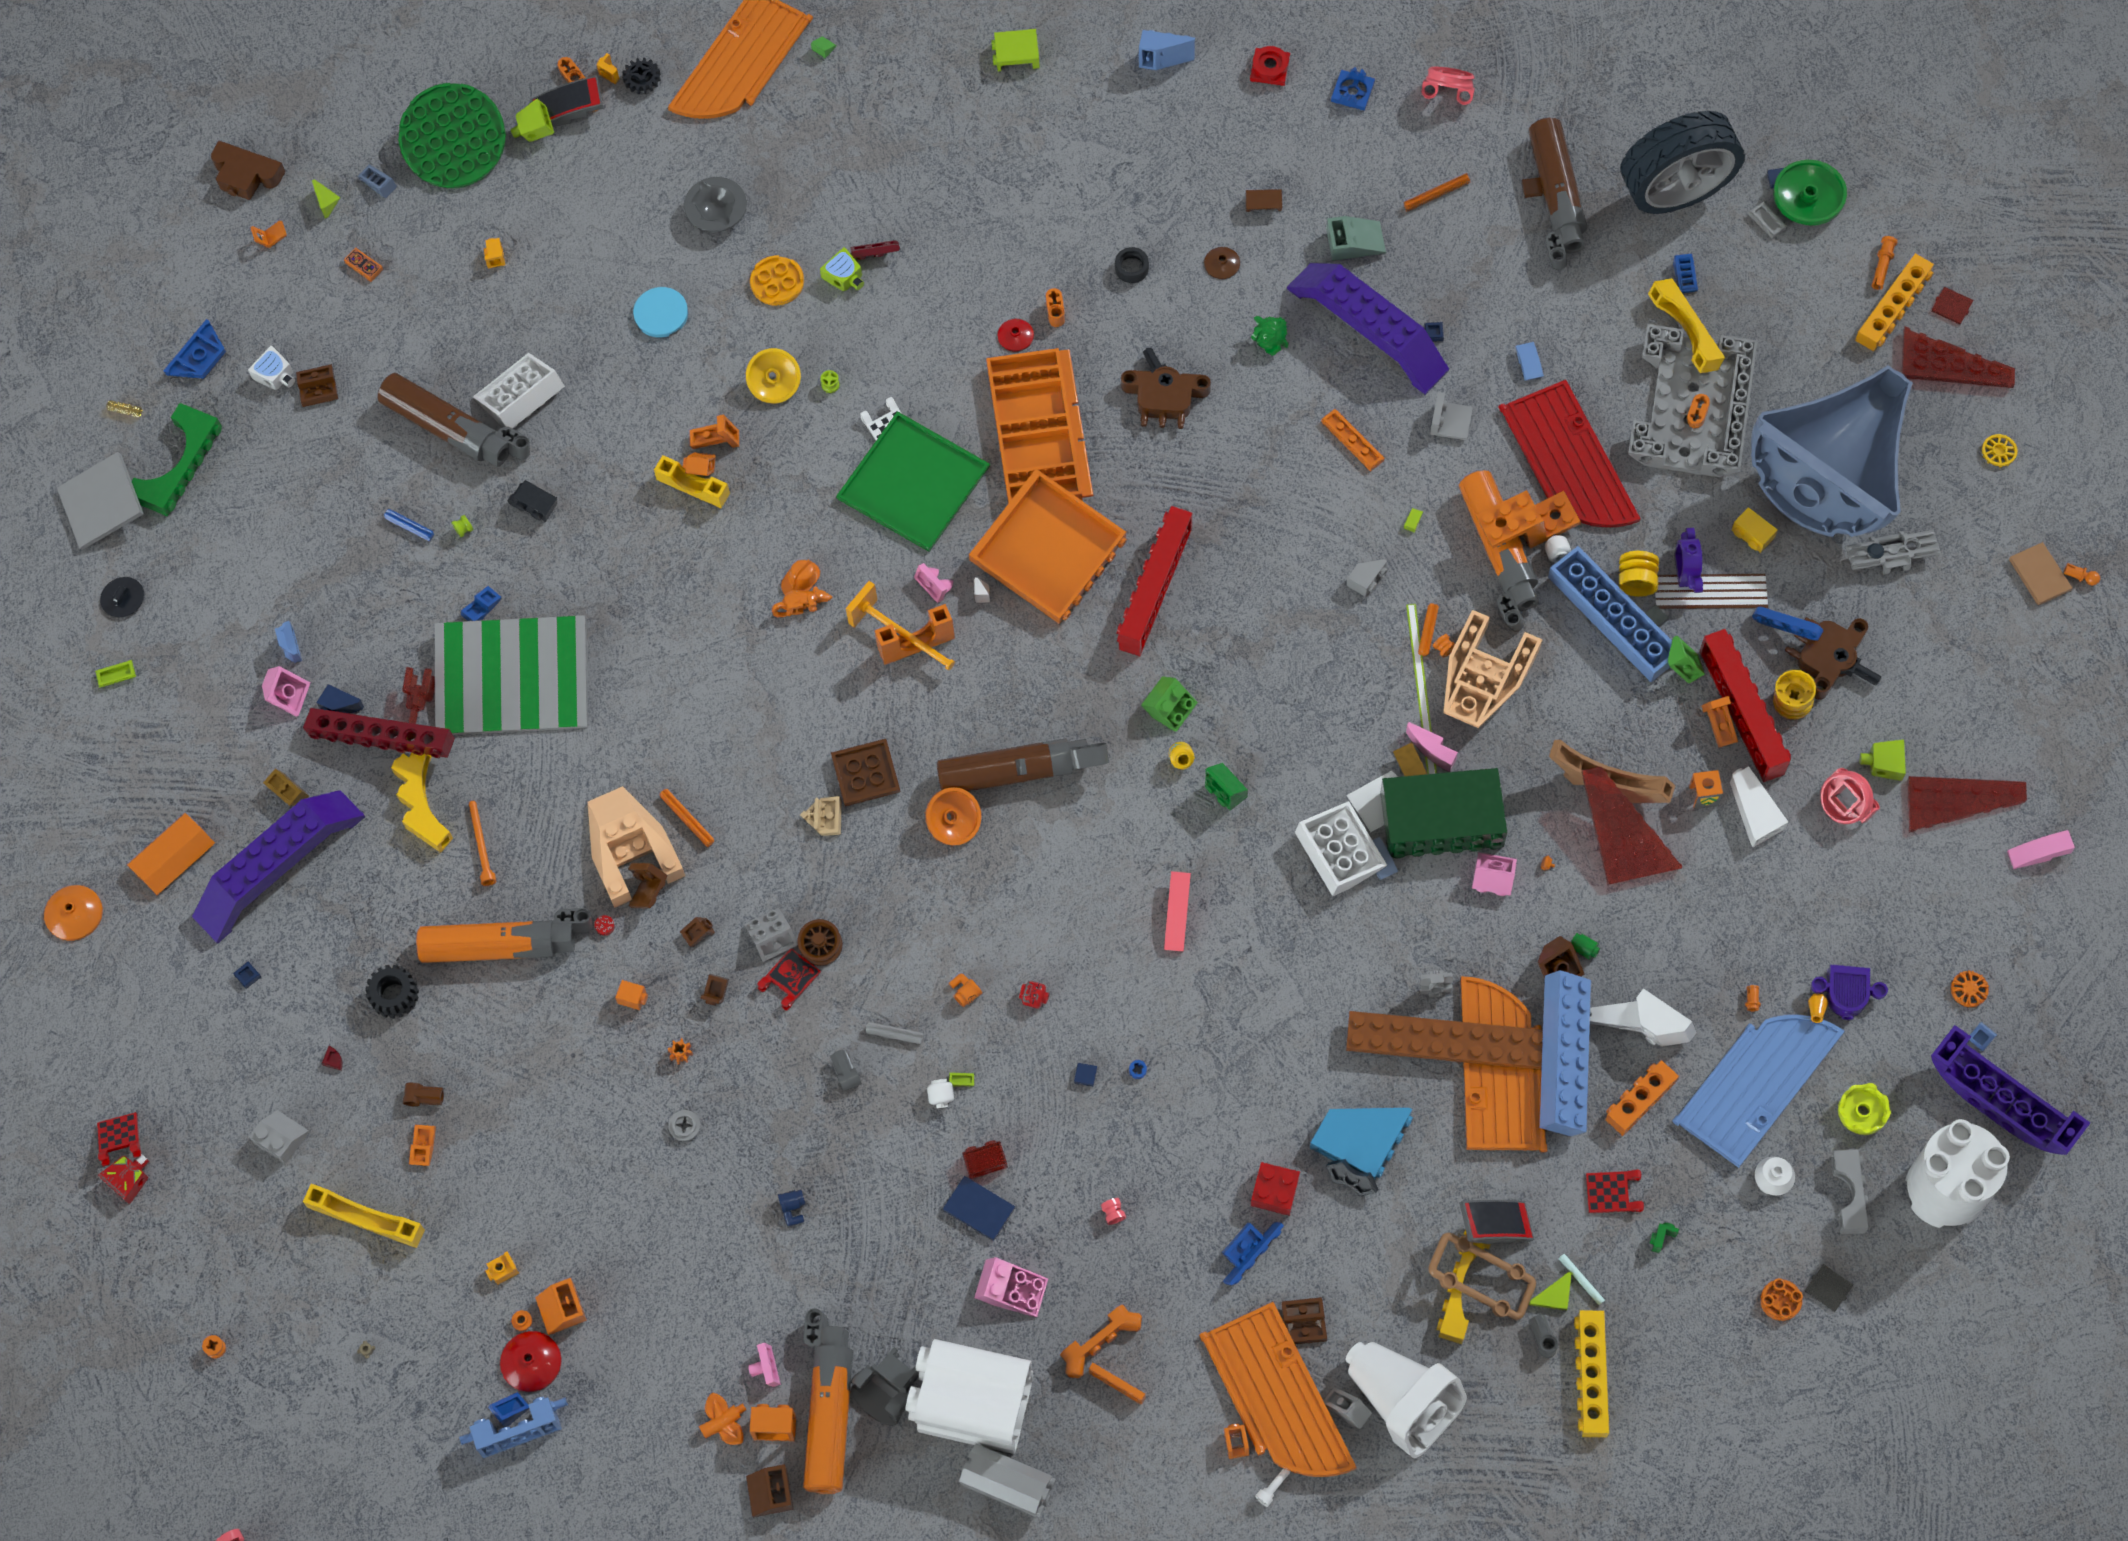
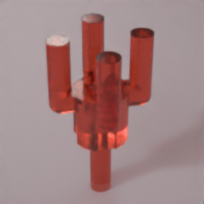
[402,667,435,724]

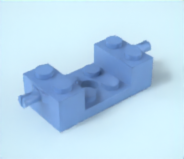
[459,1397,568,1458]

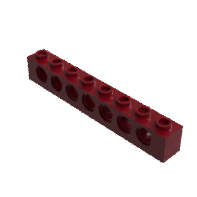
[303,708,455,758]

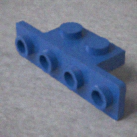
[1222,1222,1284,1286]

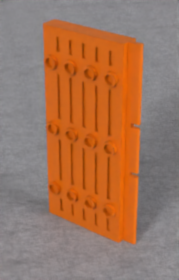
[986,348,1094,504]

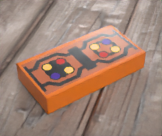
[344,248,383,282]

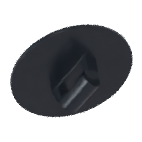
[100,577,144,618]

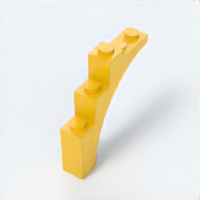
[391,741,453,853]

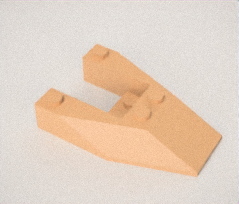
[1443,610,1542,728]
[587,786,685,908]

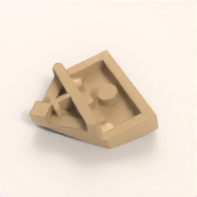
[800,796,842,836]

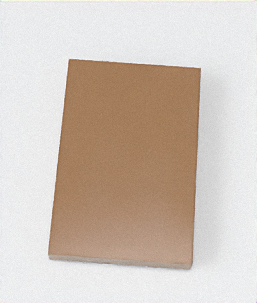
[2009,542,2072,605]

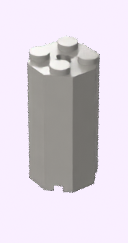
[959,1444,1056,1518]

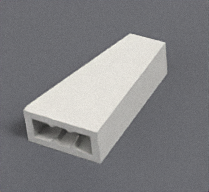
[1730,767,1788,847]

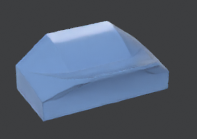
[275,621,302,663]

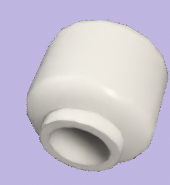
[1544,535,1571,563]
[927,1079,954,1108]

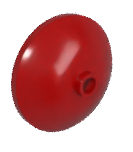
[500,1331,562,1392]

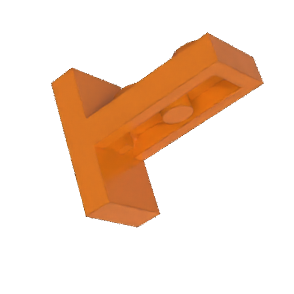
[690,414,739,449]
[1701,696,1738,748]

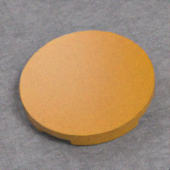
[750,255,804,306]

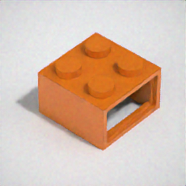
[750,1404,797,1441]

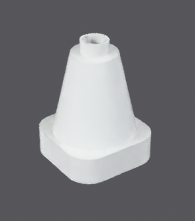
[1346,1342,1467,1458]

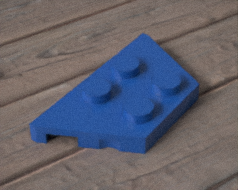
[163,319,226,379]

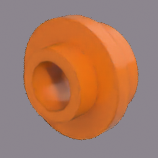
[511,1310,532,1331]

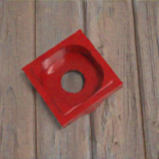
[1250,46,1290,86]

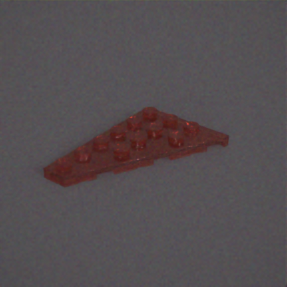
[1581,767,1682,885]

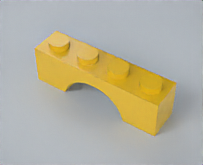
[654,455,730,508]

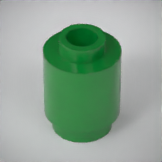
[1571,933,1600,960]

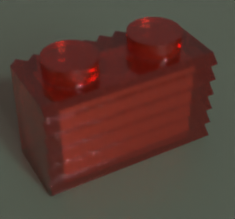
[962,1140,1008,1179]

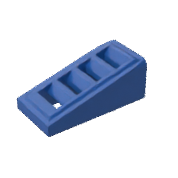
[1673,254,1698,293]

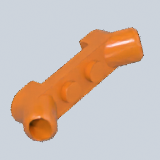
[1060,1304,1142,1378]

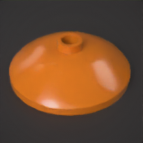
[925,787,981,845]
[44,885,103,941]

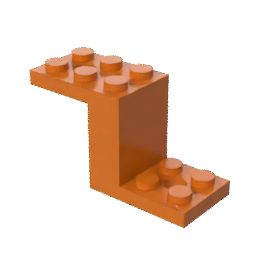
[1476,490,1581,549]

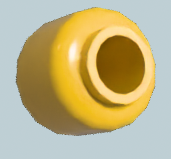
[1168,742,1195,770]

